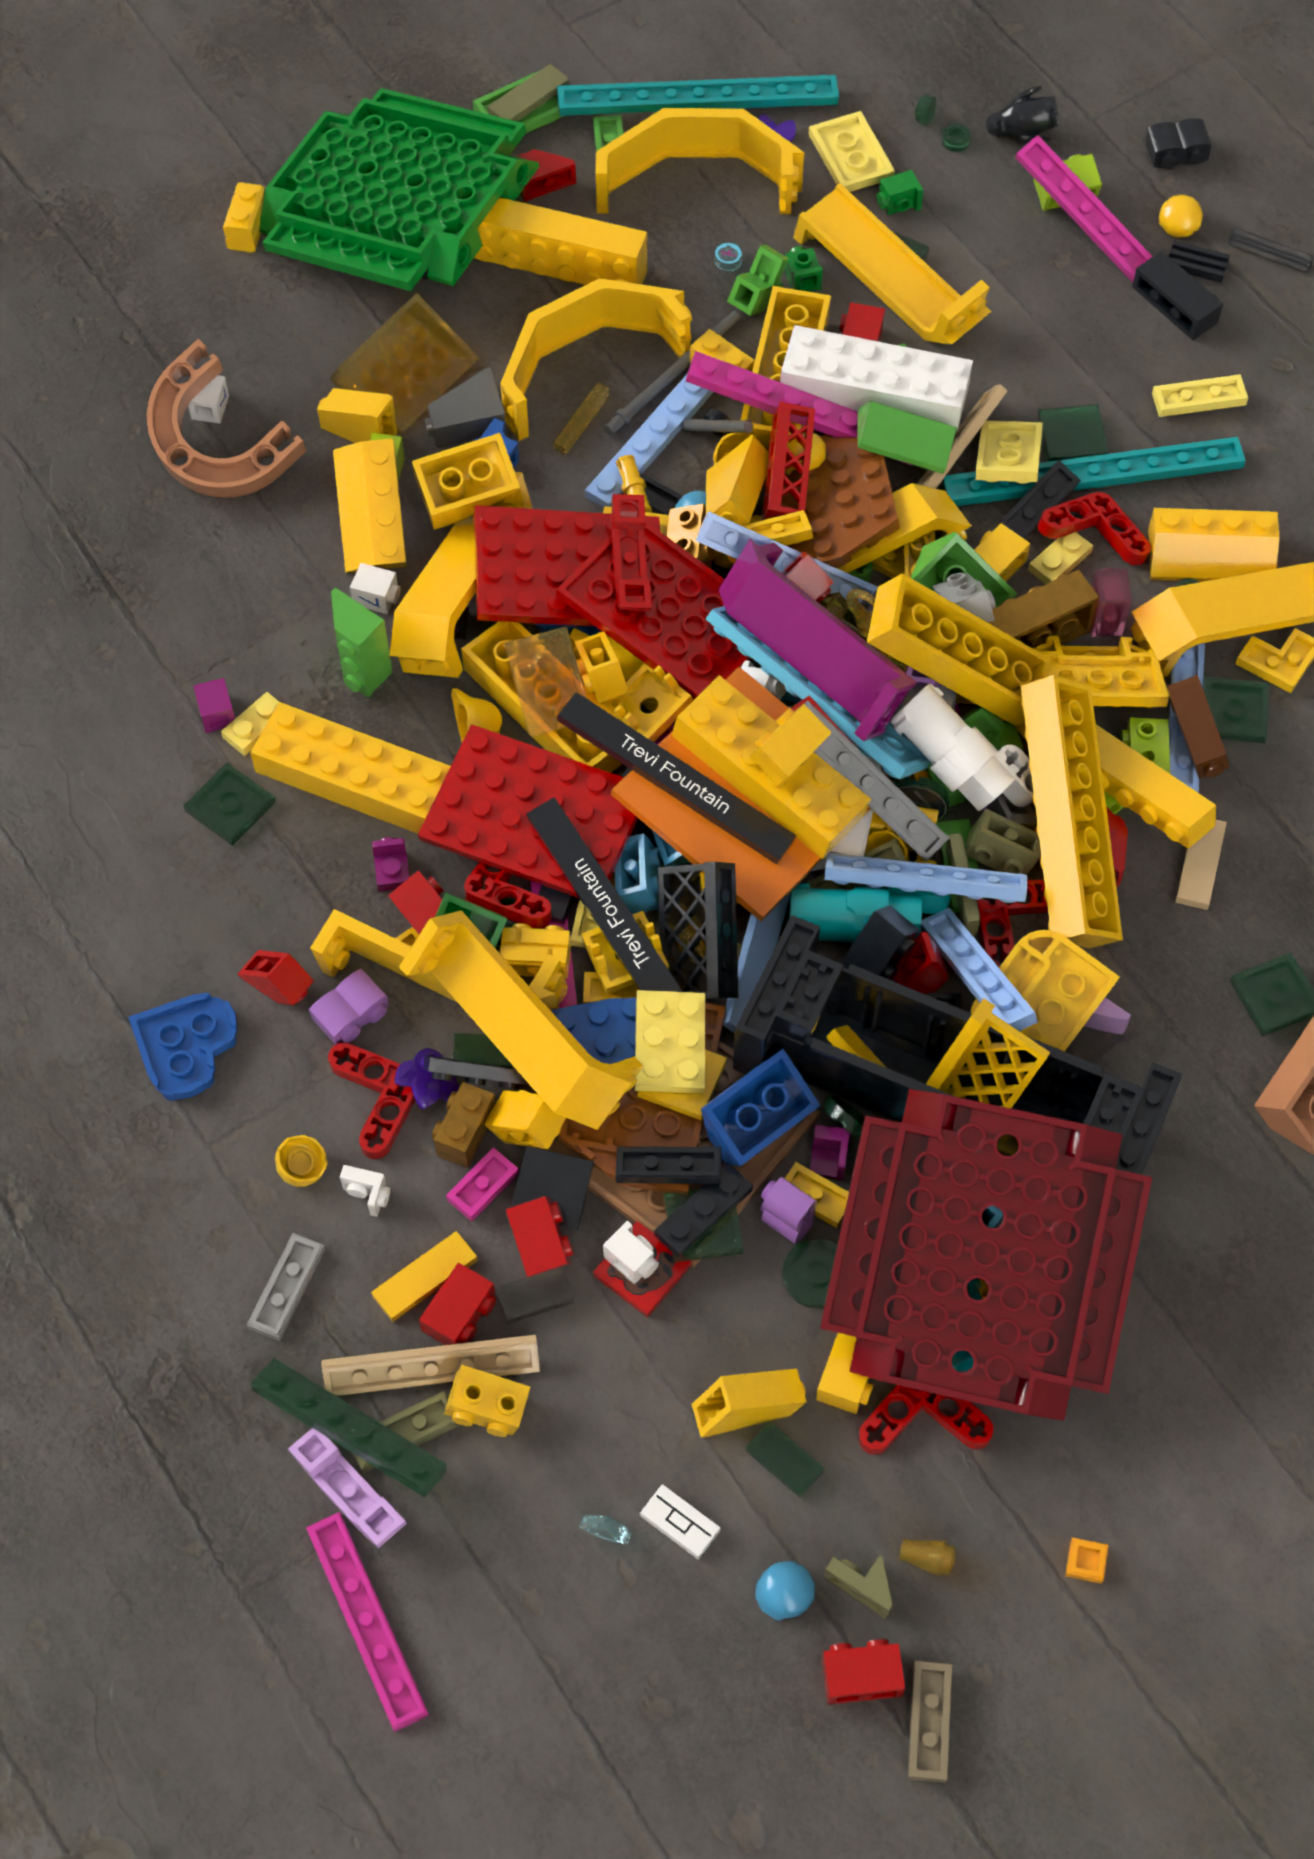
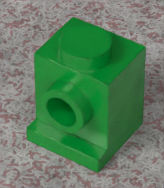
[876,170,924,215]
[784,246,823,292]

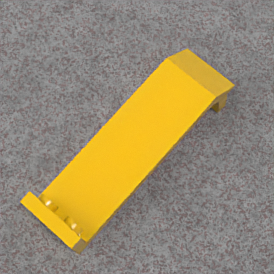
[793,183,992,345]
[389,472,533,678]
[837,483,971,573]
[1130,562,1314,677]
[310,909,568,1010]
[399,910,643,1130]

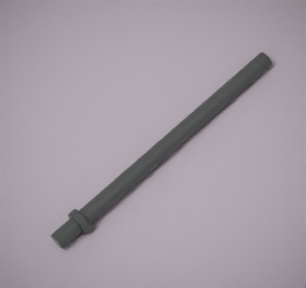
[604,310,741,435]

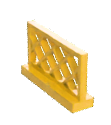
[926,998,1050,1109]

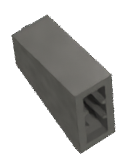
[424,367,506,447]

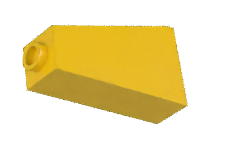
[706,434,769,526]

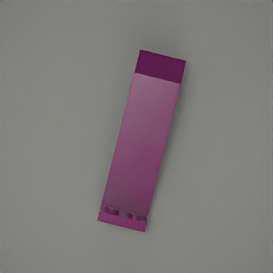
[719,539,917,741]

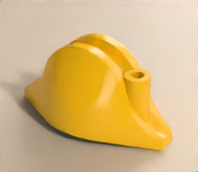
[451,688,502,743]

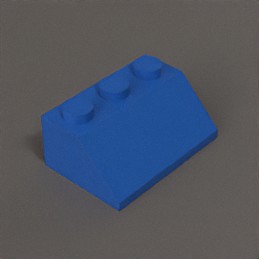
[701,1049,821,1166]

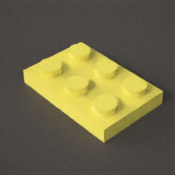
[809,111,895,192]
[976,421,1043,484]
[635,990,705,1093]

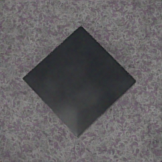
[512,1146,594,1230]

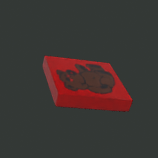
[593,1221,692,1318]

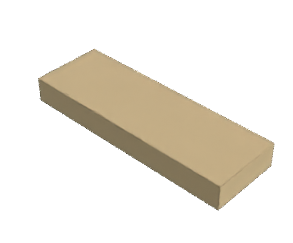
[1175,820,1227,910]

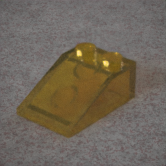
[503,626,587,737]

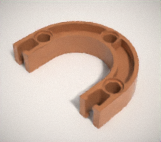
[147,339,307,498]

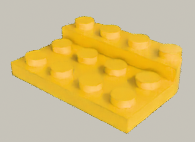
[1032,636,1169,708]
[970,930,1120,1052]

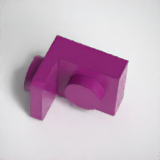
[372,837,410,892]

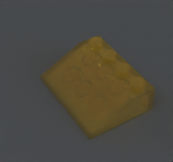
[329,293,479,435]

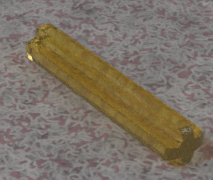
[553,383,610,454]

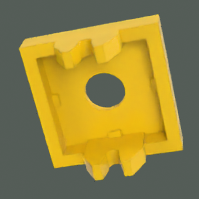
[604,663,693,742]
[581,911,669,994]

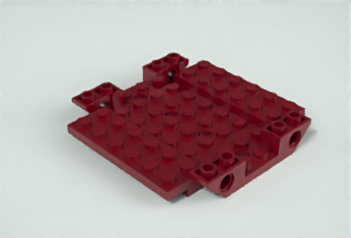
[820,1089,1152,1421]

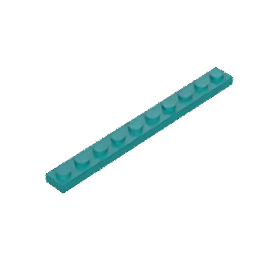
[557,75,839,116]
[942,437,1246,506]

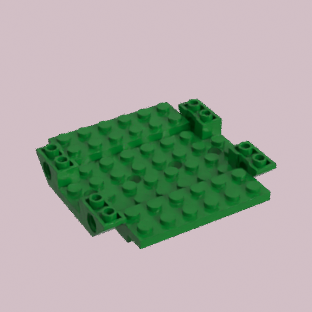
[260,88,539,291]

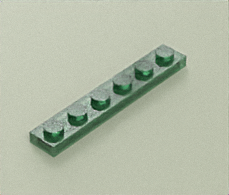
[251,1358,447,1498]

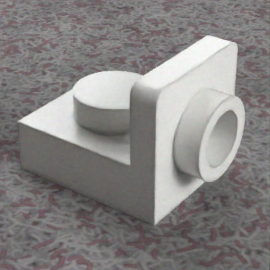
[340,1165,390,1217]

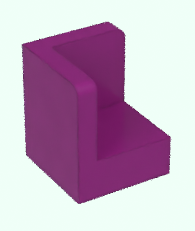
[194,678,235,733]
[810,1125,850,1180]

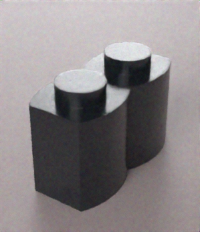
[1145,118,1212,168]

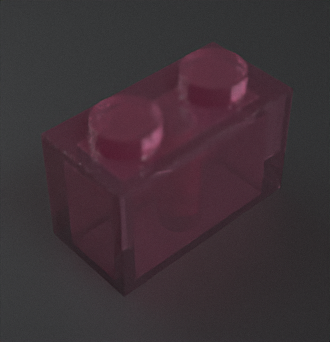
[1091,568,1132,637]

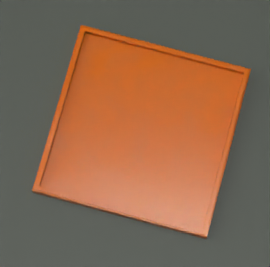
[611,667,871,922]

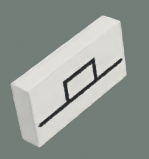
[640,1484,721,1560]

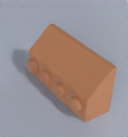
[1254,1016,1314,1155]

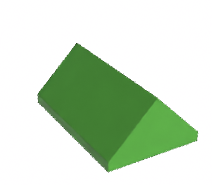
[857,401,957,474]
[911,532,1018,609]

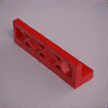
[761,401,816,521]

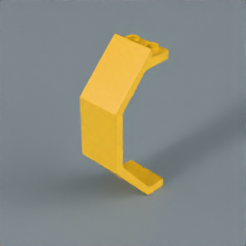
[596,108,804,214]
[500,278,692,441]

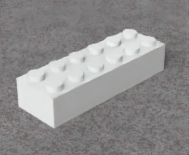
[780,325,973,431]

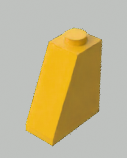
[317,388,398,443]
[692,1368,807,1438]

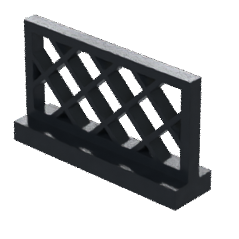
[658,862,739,999]

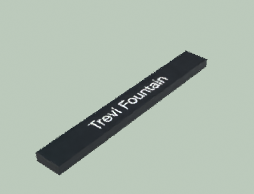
[557,692,796,865]
[526,797,683,992]

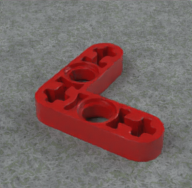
[1038,492,1151,566]
[464,862,552,929]
[976,879,1048,968]
[328,1042,416,1159]
[858,1385,994,1455]

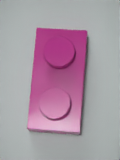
[446,1147,519,1222]

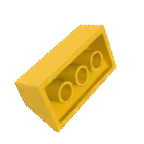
[333,438,407,573]
[1148,508,1280,582]

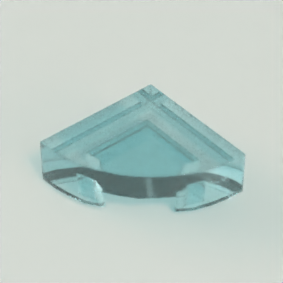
[579,1515,632,1544]

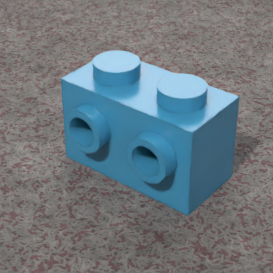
[615,833,664,914]

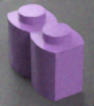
[309,969,389,1045]
[760,1177,817,1245]

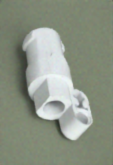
[891,684,1034,811]

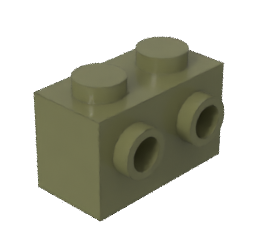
[965,809,1041,875]

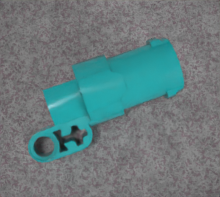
[789,884,951,945]

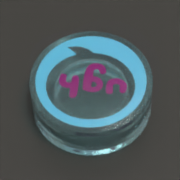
[714,242,743,271]

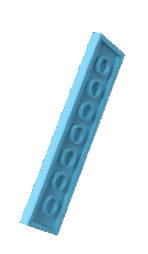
[706,606,931,780]

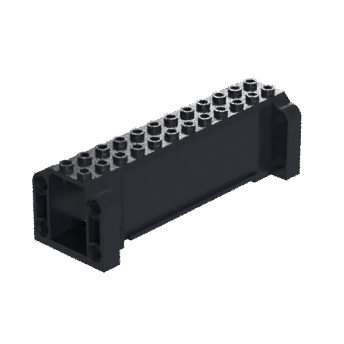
[733,915,1183,1175]

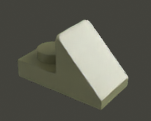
[824,1554,893,1619]

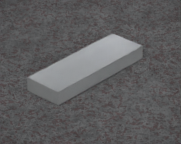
[247,1233,325,1342]

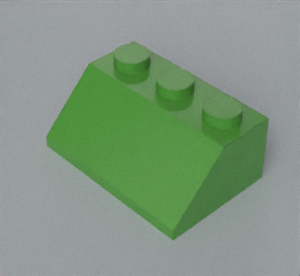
[331,587,393,698]

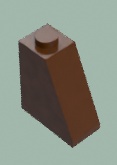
[1167,675,1230,779]

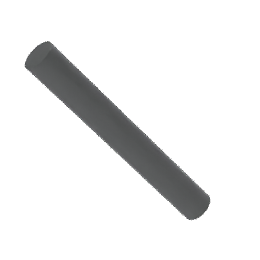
[682,419,753,433]

